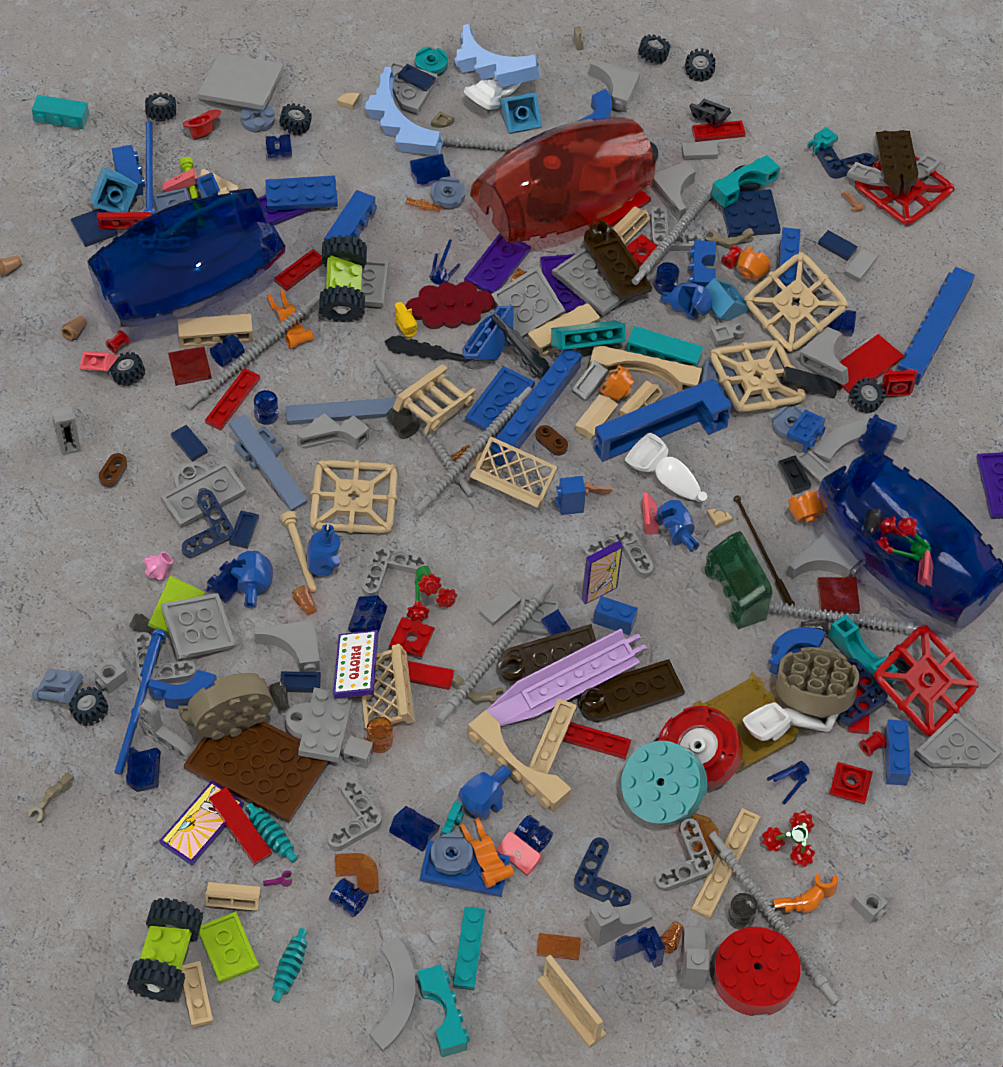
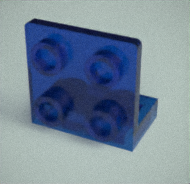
[613,926,665,968]

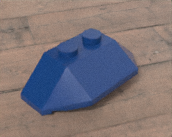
[462,305,514,359]

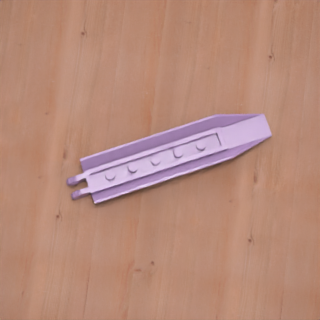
[486,629,647,727]

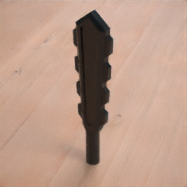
[490,313,550,378]
[384,335,466,362]

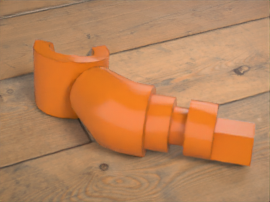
[772,873,838,913]

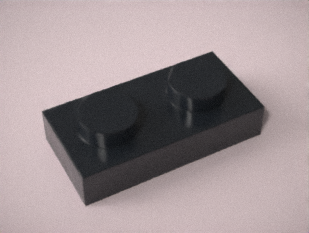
[778,455,812,494]

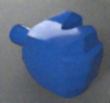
[661,283,712,320]
[656,500,700,552]
[307,524,341,576]
[230,550,273,608]
[458,764,512,819]

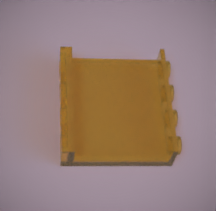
[693,672,798,774]

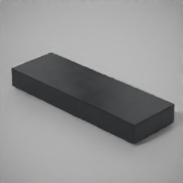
[783,366,837,398]

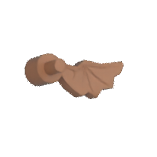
[841,191,863,212]
[585,482,614,495]

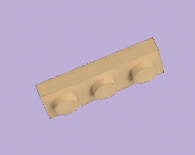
[181,961,213,1028]

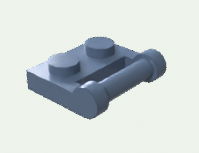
[32,669,83,704]

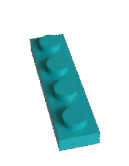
[453,906,486,991]

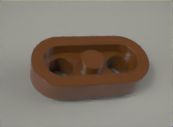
[536,425,568,456]
[99,453,127,487]

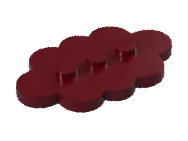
[405,282,494,329]

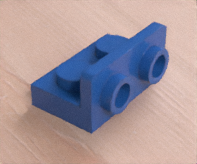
[787,409,826,453]

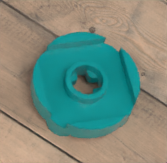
[415,47,448,75]

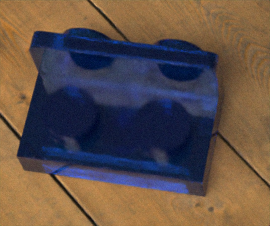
[205,558,243,602]

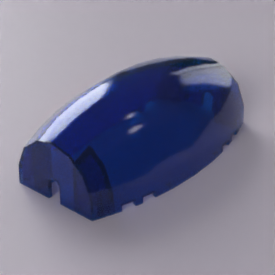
[87,188,286,329]
[817,449,1003,628]

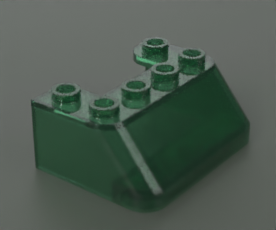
[704,531,772,630]

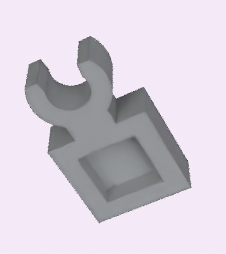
[710,323,745,346]

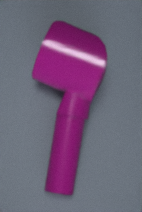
[263,871,293,887]

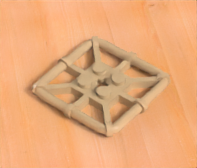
[744,252,848,352]
[710,340,807,412]
[310,460,398,534]

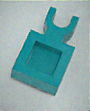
[807,127,838,153]
[441,801,464,836]

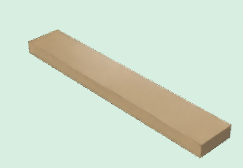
[691,808,761,920]

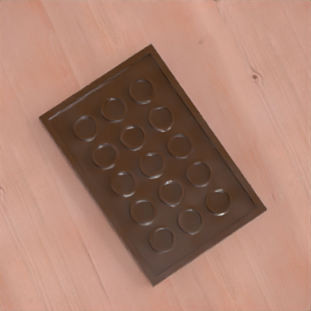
[184,721,330,823]

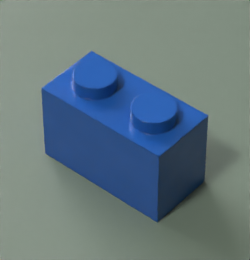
[555,476,586,515]
[593,596,638,636]

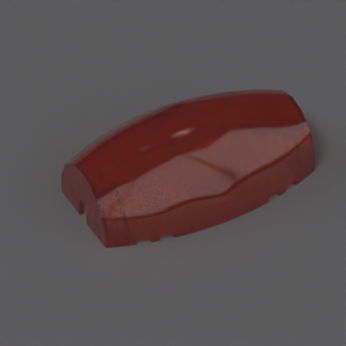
[470,117,656,243]

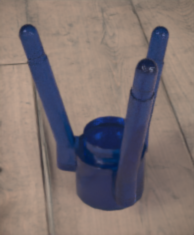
[429,239,460,285]
[767,761,810,805]

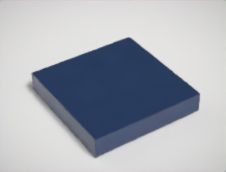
[71,208,118,247]

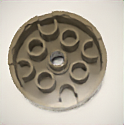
[776,647,859,718]
[188,673,274,740]

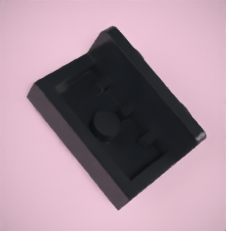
[689,99,731,127]

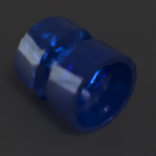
[265,134,292,159]
[654,262,680,296]
[827,308,856,334]
[210,334,245,367]
[253,390,279,425]
[514,815,553,853]
[329,878,369,917]

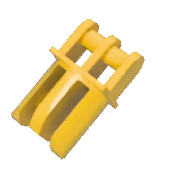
[395,302,417,338]

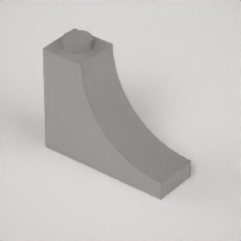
[589,59,640,112]
[650,160,696,221]
[800,327,849,385]
[52,405,81,455]
[787,531,862,580]
[254,620,320,672]
[587,899,653,947]
[682,926,709,990]

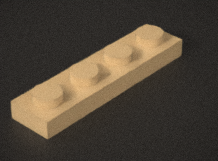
[529,698,577,774]

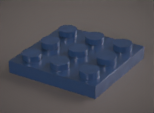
[721,189,781,238]

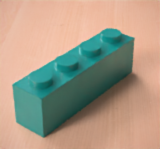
[551,320,626,350]
[626,326,703,367]

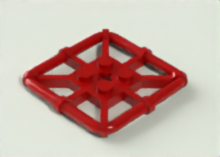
[855,156,955,226]
[874,625,979,736]

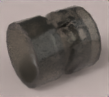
[386,407,420,439]
[727,893,758,930]

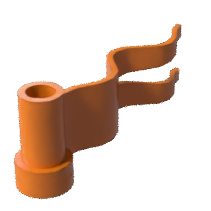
[266,290,314,349]
[460,818,514,888]

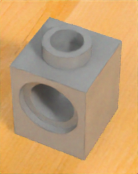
[94,657,128,694]
[341,736,374,769]
[852,885,888,924]

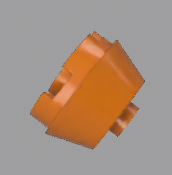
[736,246,772,281]
[599,365,635,401]
[788,490,825,523]

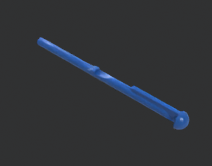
[143,121,156,220]
[114,629,167,775]

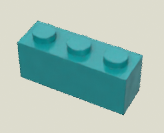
[32,95,89,129]

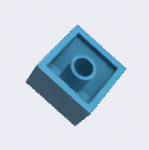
[499,92,542,133]
[90,167,138,212]
[705,278,750,321]

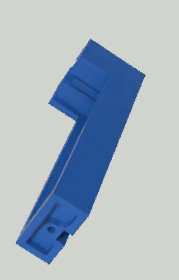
[593,379,732,462]

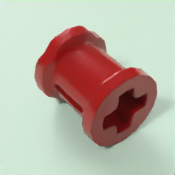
[721,245,742,269]
[105,330,130,354]
[859,731,886,756]

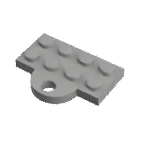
[161,462,246,528]
[286,688,353,762]

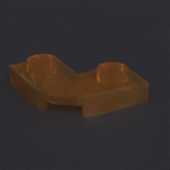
[678,813,719,860]
[335,853,379,895]

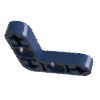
[813,146,875,179]
[181,489,233,558]
[839,658,888,727]
[574,837,632,907]

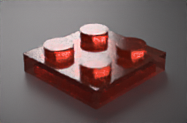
[168,346,212,386]
[817,577,860,614]

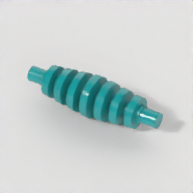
[246,803,298,863]
[272,928,308,1003]

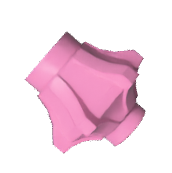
[143,551,173,581]

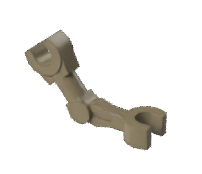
[705,228,754,249]
[452,675,503,704]
[28,773,74,822]

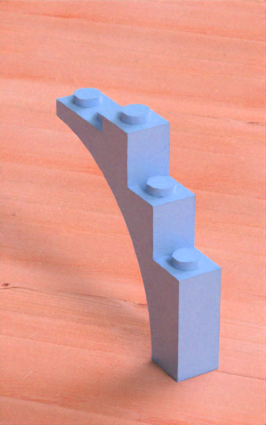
[455,24,541,87]
[365,67,443,156]

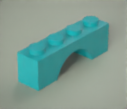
[711,155,780,208]
[828,614,898,684]
[417,964,470,1057]

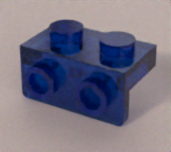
[410,154,451,185]
[858,414,898,460]
[348,595,387,633]
[126,747,161,792]
[389,806,440,851]

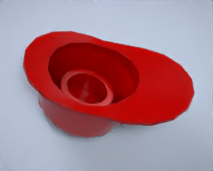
[182,109,221,140]

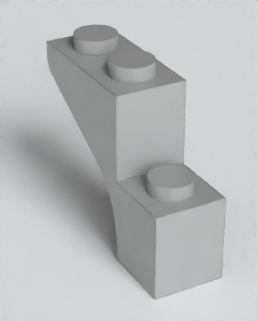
[297,413,369,449]

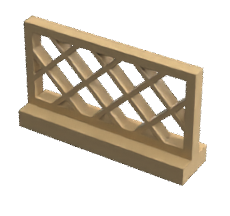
[470,436,558,509]
[362,644,415,731]
[537,955,606,1049]

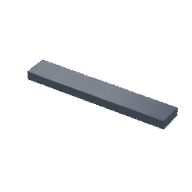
[286,397,398,425]
[229,414,307,511]

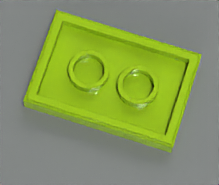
[148,575,205,636]
[199,911,259,984]

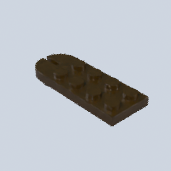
[875,130,918,195]
[583,220,652,301]
[498,624,596,686]
[579,659,685,722]

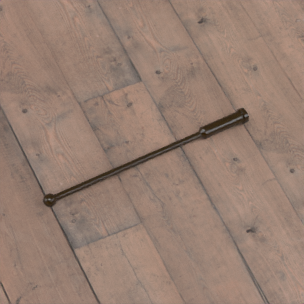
[734,495,795,606]

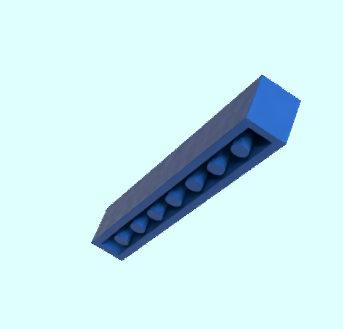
[897,266,975,385]
[490,349,582,469]

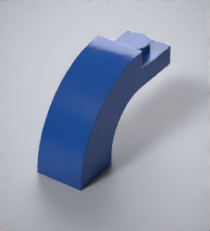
[575,89,612,138]
[768,627,826,675]
[148,670,217,709]

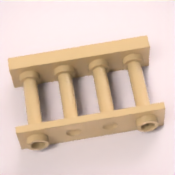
[393,364,476,435]

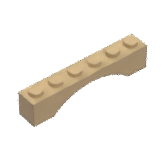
[589,345,702,393]
[468,710,571,813]

